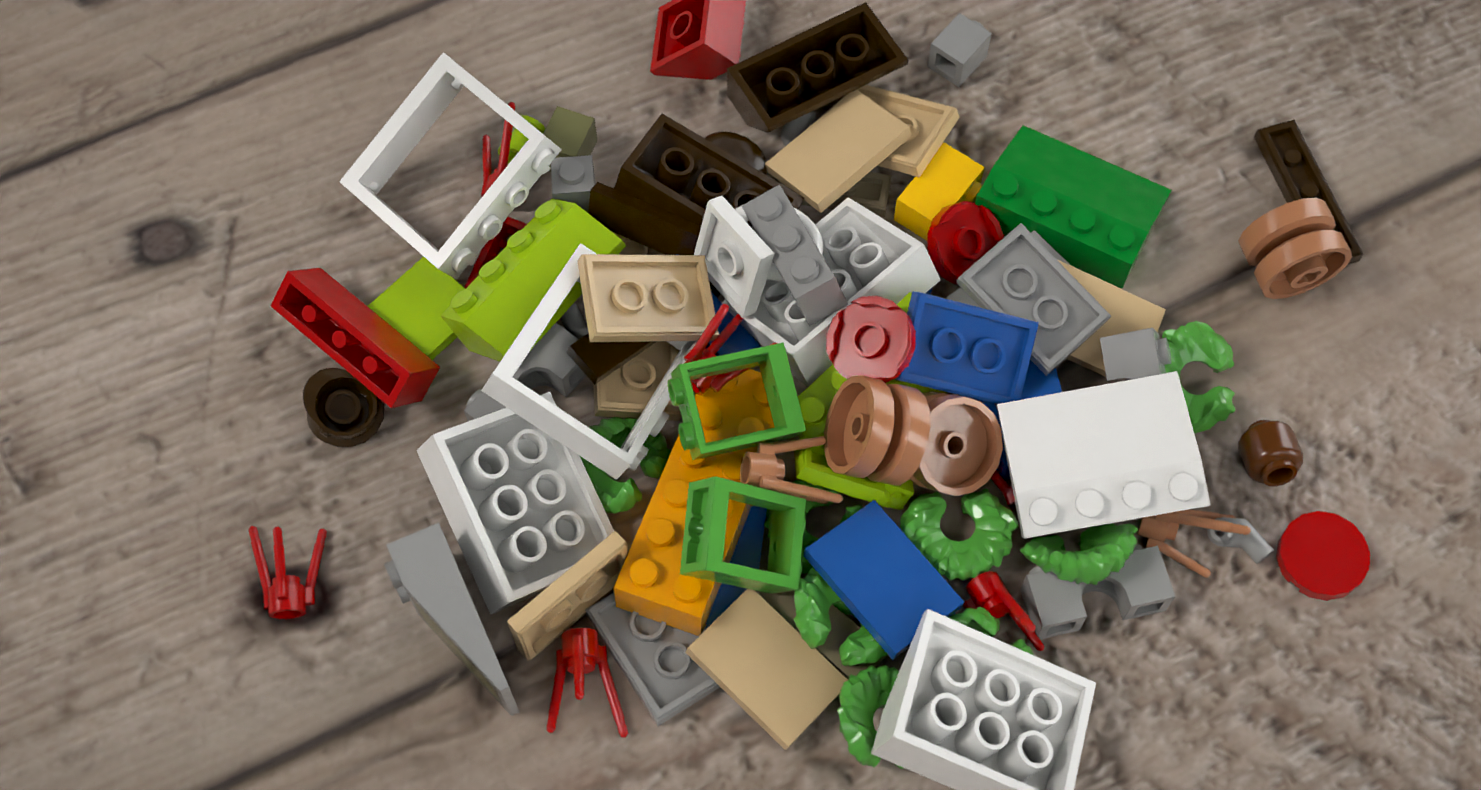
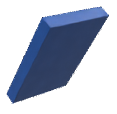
[895,291,1039,404]
[803,500,964,660]

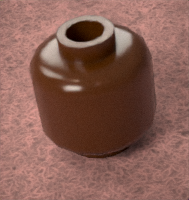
[1238,420,1303,487]

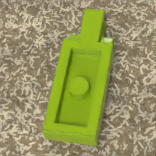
[794,436,914,510]

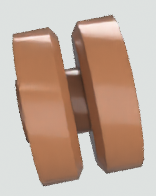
[1238,198,1352,299]
[824,376,930,486]
[910,391,1003,496]

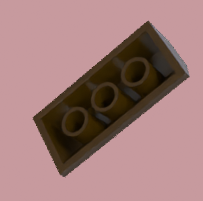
[727,2,908,133]
[614,113,805,231]

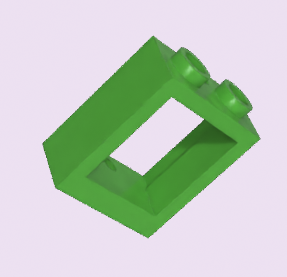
[667,342,806,461]
[680,476,806,594]

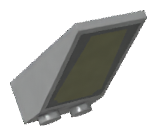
[384,522,520,716]

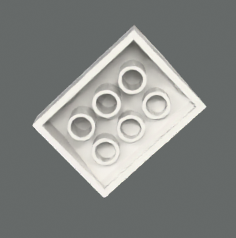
[722,197,940,387]
[997,371,1211,538]
[416,392,614,615]
[871,609,1096,790]

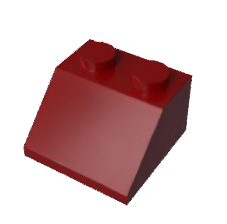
[650,0,746,80]

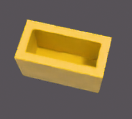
[894,142,985,241]

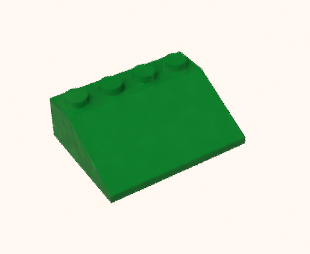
[975,125,1172,289]

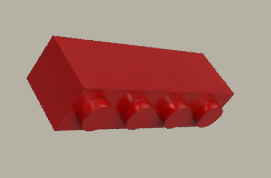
[270,267,440,408]

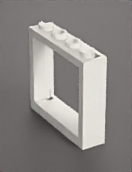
[339,52,562,279]
[481,243,697,480]

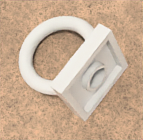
[694,195,823,318]

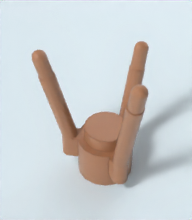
[740,436,843,504]
[1137,509,1251,578]

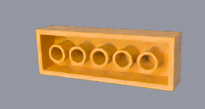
[613,369,779,636]

